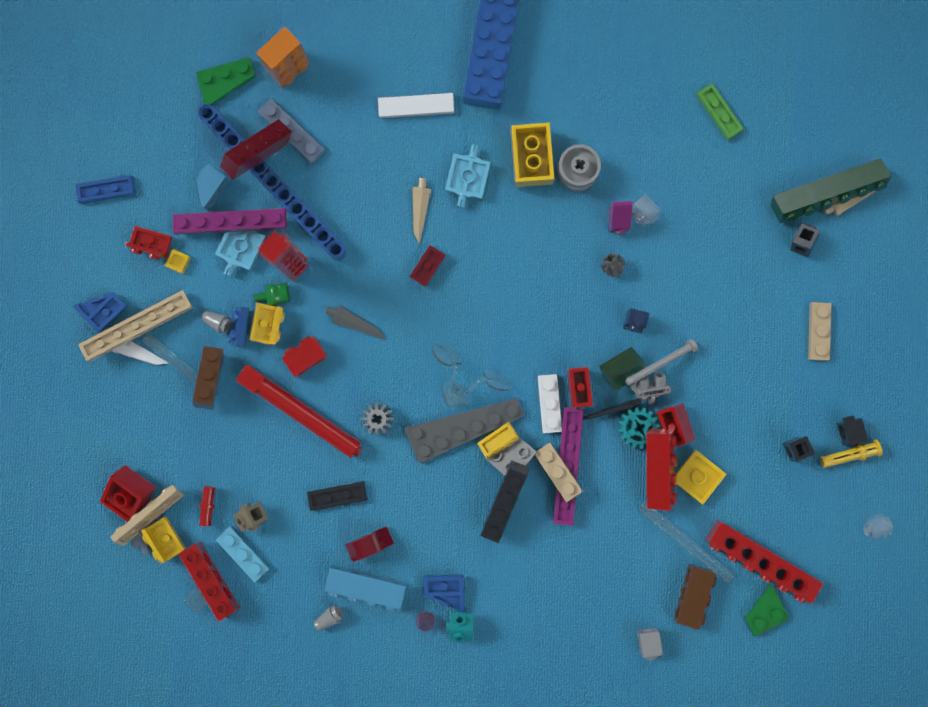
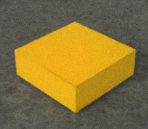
[165,249,191,274]

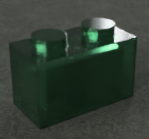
[599,347,646,392]

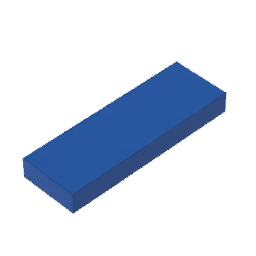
[76,175,136,204]

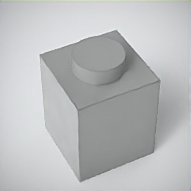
[636,628,663,660]

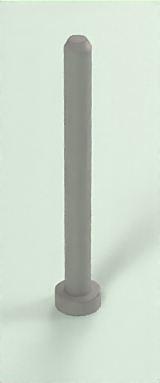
[625,339,698,385]

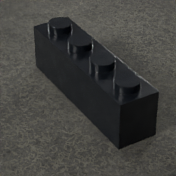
[481,460,529,543]

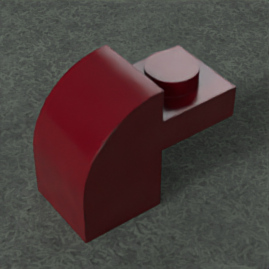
[345,526,394,562]

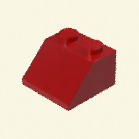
[100,465,156,522]

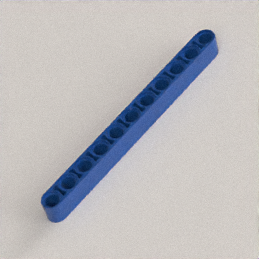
[198,104,346,261]

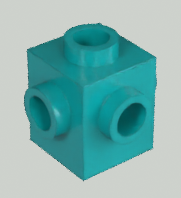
[446,612,474,643]

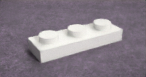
[537,374,562,433]

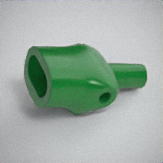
[254,282,291,306]

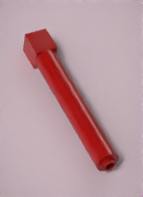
[235,365,363,458]

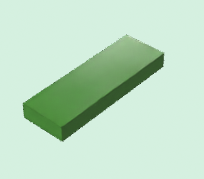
[696,83,744,141]

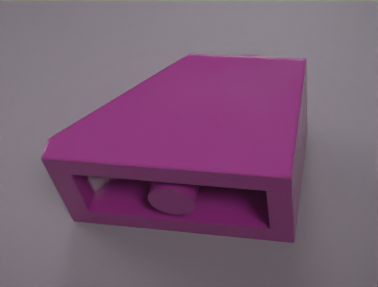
[608,201,633,235]

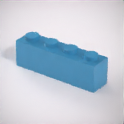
[324,565,407,611]

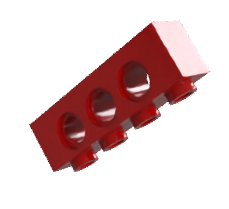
[178,541,240,622]

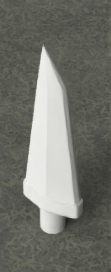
[112,341,168,365]

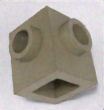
[233,502,268,532]

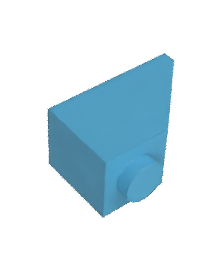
[196,164,230,211]

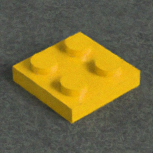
[676,450,727,504]

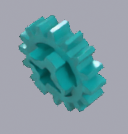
[617,407,660,449]

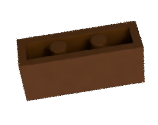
[192,346,224,410]
[673,564,717,630]

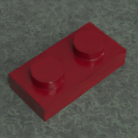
[409,245,446,288]

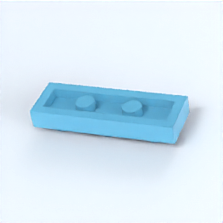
[216,526,270,583]

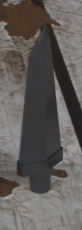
[583,398,642,420]

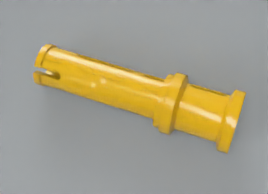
[820,439,883,468]

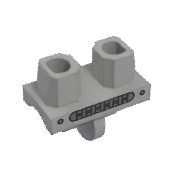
[630,372,671,404]

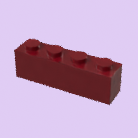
[220,119,292,180]

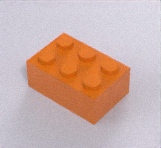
[256,27,310,88]

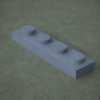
[258,98,325,164]

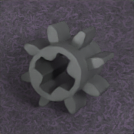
[601,253,626,277]

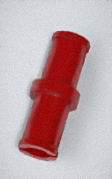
[199,486,216,527]

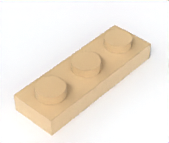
[808,302,831,361]
[535,443,583,502]

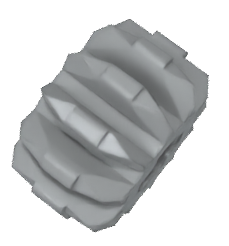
[361,403,394,436]

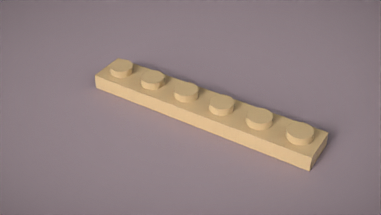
[78,290,193,362]

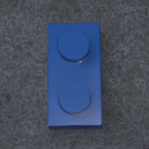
[229,307,249,346]

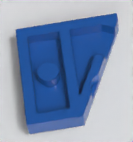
[73,292,128,333]
[424,574,464,613]

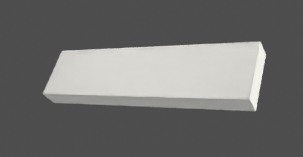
[378,93,454,118]

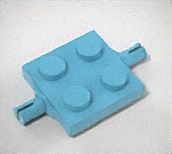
[445,144,491,209]
[215,230,267,276]

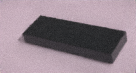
[307,481,368,511]

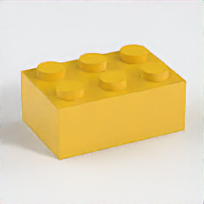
[511,122,554,187]

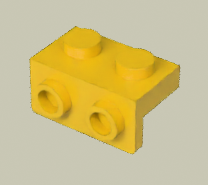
[249,303,284,345]
[141,516,186,564]

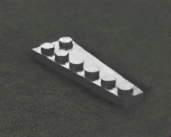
[404,398,525,463]

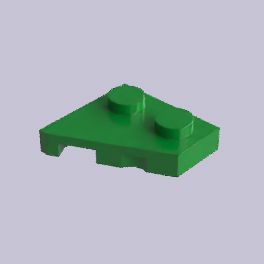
[744,584,789,637]

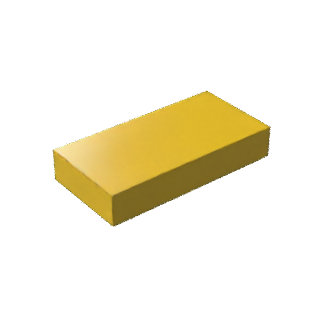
[477,422,520,460]

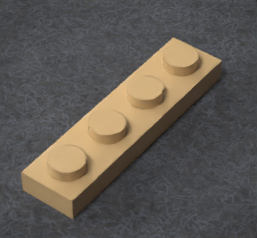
[110,485,184,547]

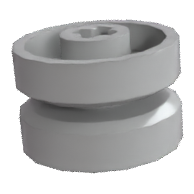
[557,144,601,192]

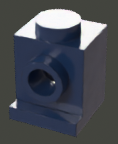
[623,308,649,334]

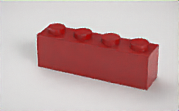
[646,428,677,511]

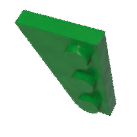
[196,57,256,106]

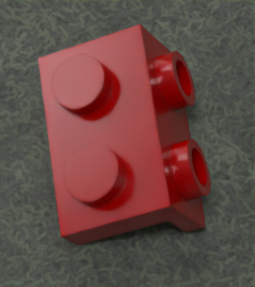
[125,226,173,260]

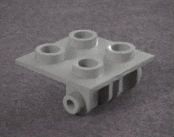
[485,437,537,475]

